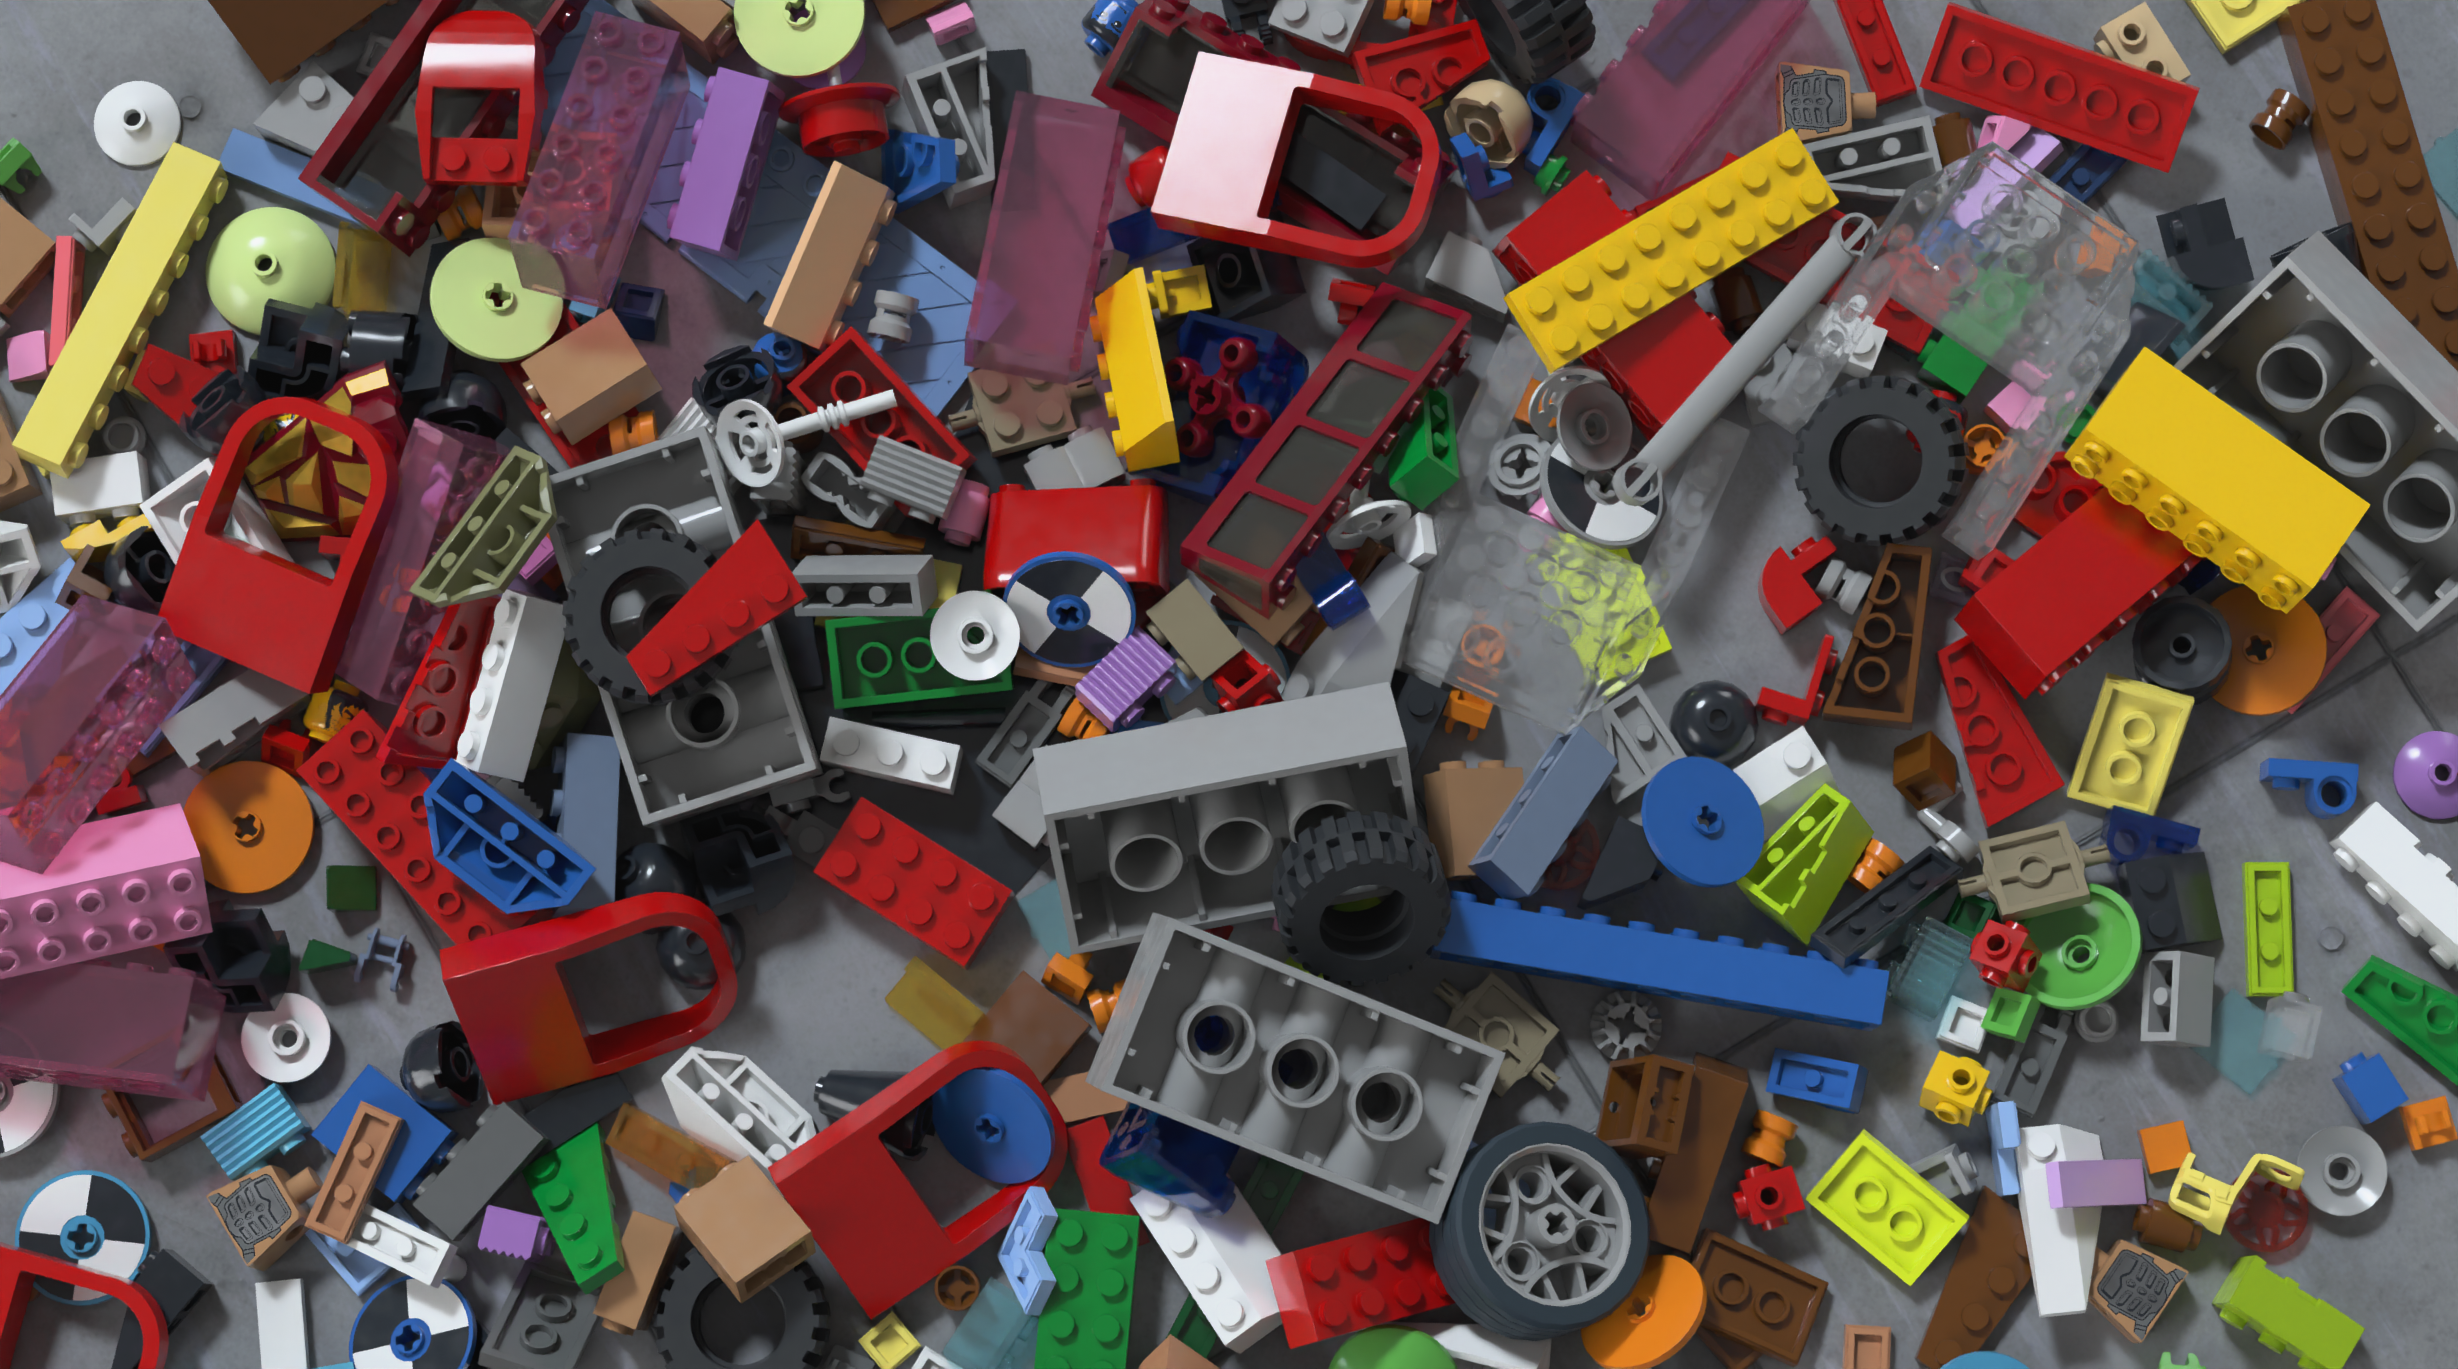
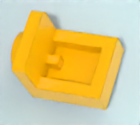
[1146,264,1212,319]

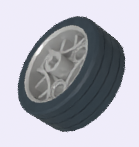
[1429,1121,1650,1341]

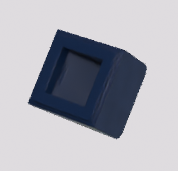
[613,282,665,342]

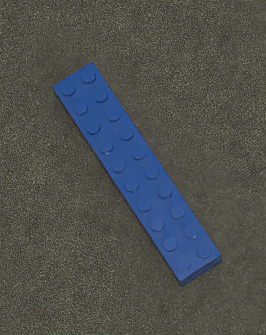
[1430,891,1889,1031]

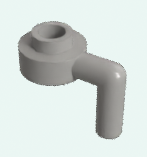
[1917,780,1980,864]

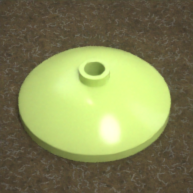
[205,207,338,336]

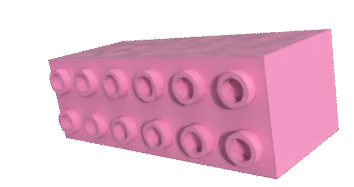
[0,803,213,979]

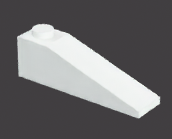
[1697,726,1841,841]
[2015,1124,2103,1318]

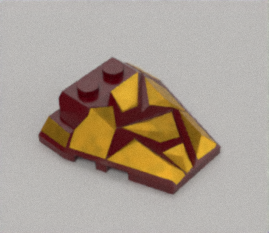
[244,360,458,542]

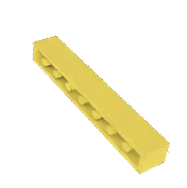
[12,141,228,479]

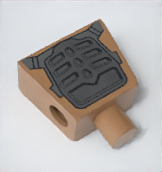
[1775,62,1876,144]
[206,1165,323,1271]
[2088,1239,2189,1344]

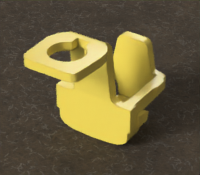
[2168,1152,2305,1235]

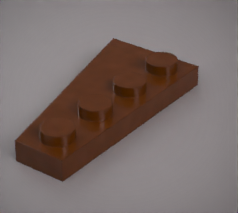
[1914,1185,2032,1369]

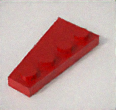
[626,519,808,697]
[375,595,502,769]
[1935,635,2065,829]

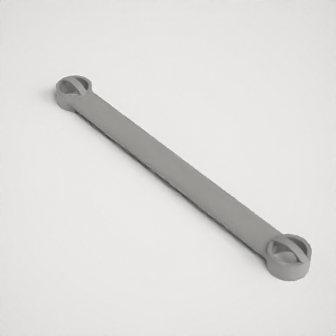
[1613,212,1878,506]

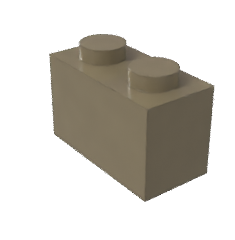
[1146,579,1244,683]

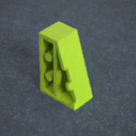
[1735,783,1874,946]
[2211,1255,2365,1369]

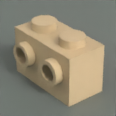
[2093,2,2191,83]

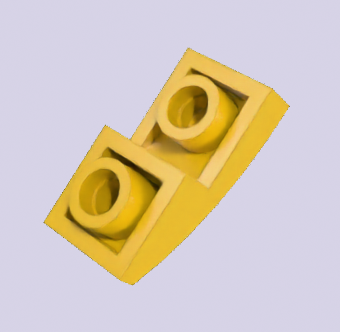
[60,513,154,563]

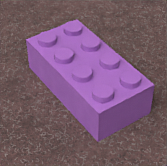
[667,67,786,261]

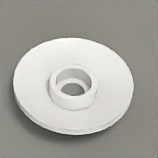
[94,81,181,166]
[930,591,1020,680]
[241,993,332,1083]

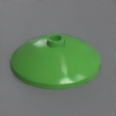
[2016,883,2143,1010]
[1329,1324,1458,1369]

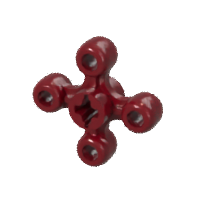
[1164,337,1272,458]

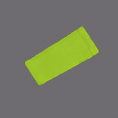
[2242,862,2294,997]

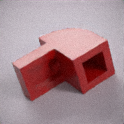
[1758,535,1837,635]

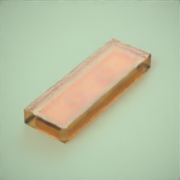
[605,1103,737,1190]

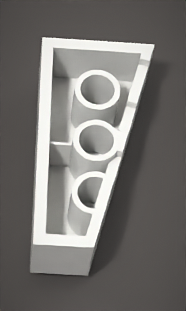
[2329,801,2458,972]

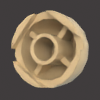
[1444,79,1533,169]

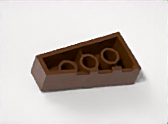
[1822,543,1932,731]
[1644,1052,1749,1253]

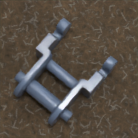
[354,927,410,992]

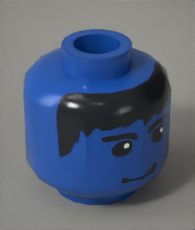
[1081,0,1146,58]
[752,332,809,397]

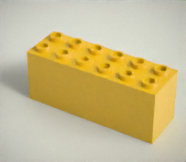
[2064,346,2371,614]

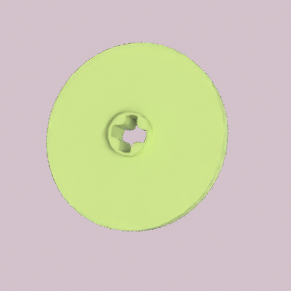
[734,0,865,78]
[430,238,563,362]

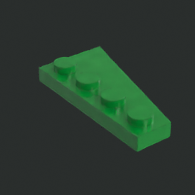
[2341,955,2458,1086]
[522,1122,625,1295]

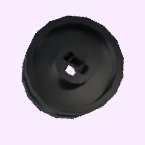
[2132,595,2232,705]

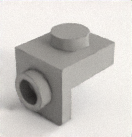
[68,197,137,256]
[1908,1143,1979,1199]

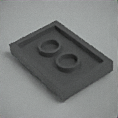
[478,1261,604,1369]

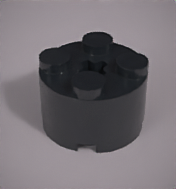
[340,310,417,401]

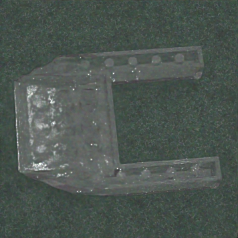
[1757,141,2139,561]
[1401,323,1751,736]

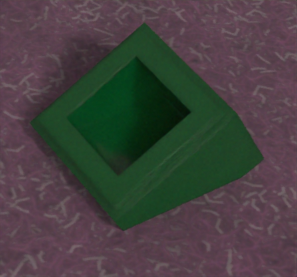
[326,865,377,913]
[1941,892,2004,944]
[299,939,359,975]

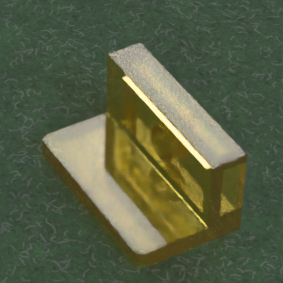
[332,221,392,318]
[885,956,985,1050]

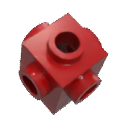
[1210,649,1283,713]
[1969,919,2043,993]
[1732,1163,1806,1231]

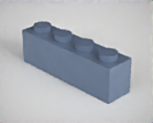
[1468,726,1618,900]
[549,733,620,918]

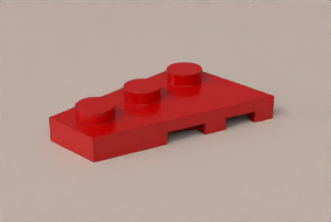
[1351,19,1491,138]
[131,343,219,457]

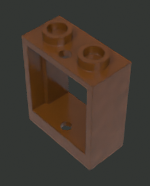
[101,1030,243,1162]
[1596,1054,1695,1159]

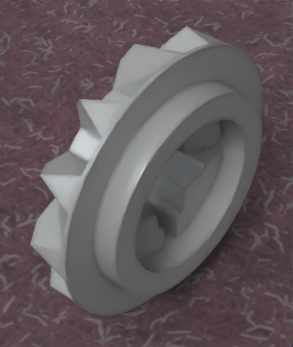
[1487,434,1550,500]
[1590,991,1662,1060]

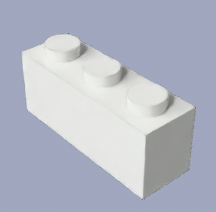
[820,717,963,795]

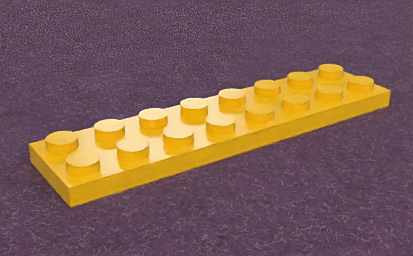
[1503,128,1839,374]

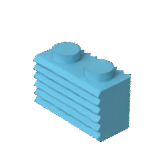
[200,1083,312,1181]

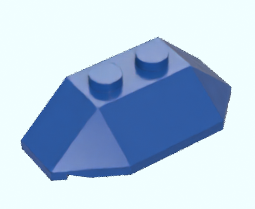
[423,758,597,914]

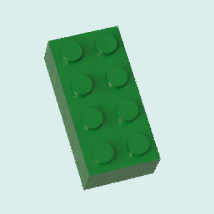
[825,608,1014,709]
[1034,1208,1141,1369]

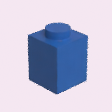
[2332,1052,2409,1125]

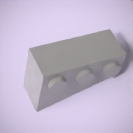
[901,47,995,209]
[253,61,415,189]
[1803,115,1950,207]
[158,668,312,777]

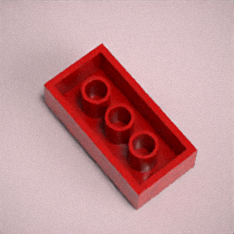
[786,326,977,519]
[813,796,1015,971]
[1265,1218,1456,1349]

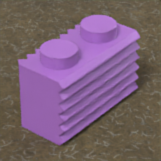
[1075,626,1177,733]
[478,1205,556,1263]

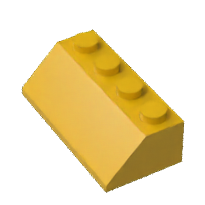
[1089,267,1180,472]

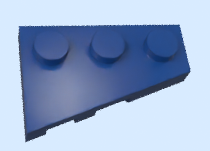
[881,129,960,214]

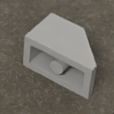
[1424,231,1509,323]

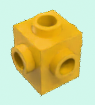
[1918,1050,1993,1127]

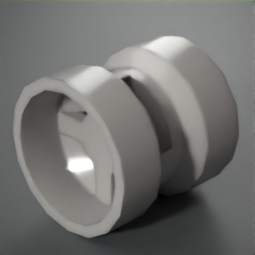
[867,290,919,344]
[1814,556,1873,615]

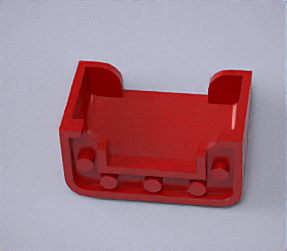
[983,478,1170,600]

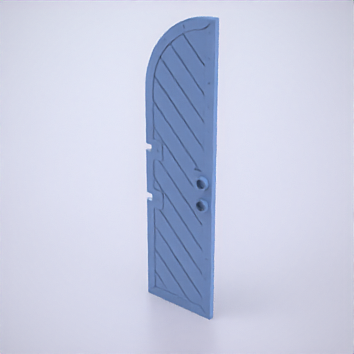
[541,0,1019,418]

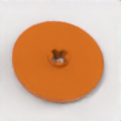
[2210,585,2327,716]
[183,761,315,894]
[1581,1254,1707,1369]

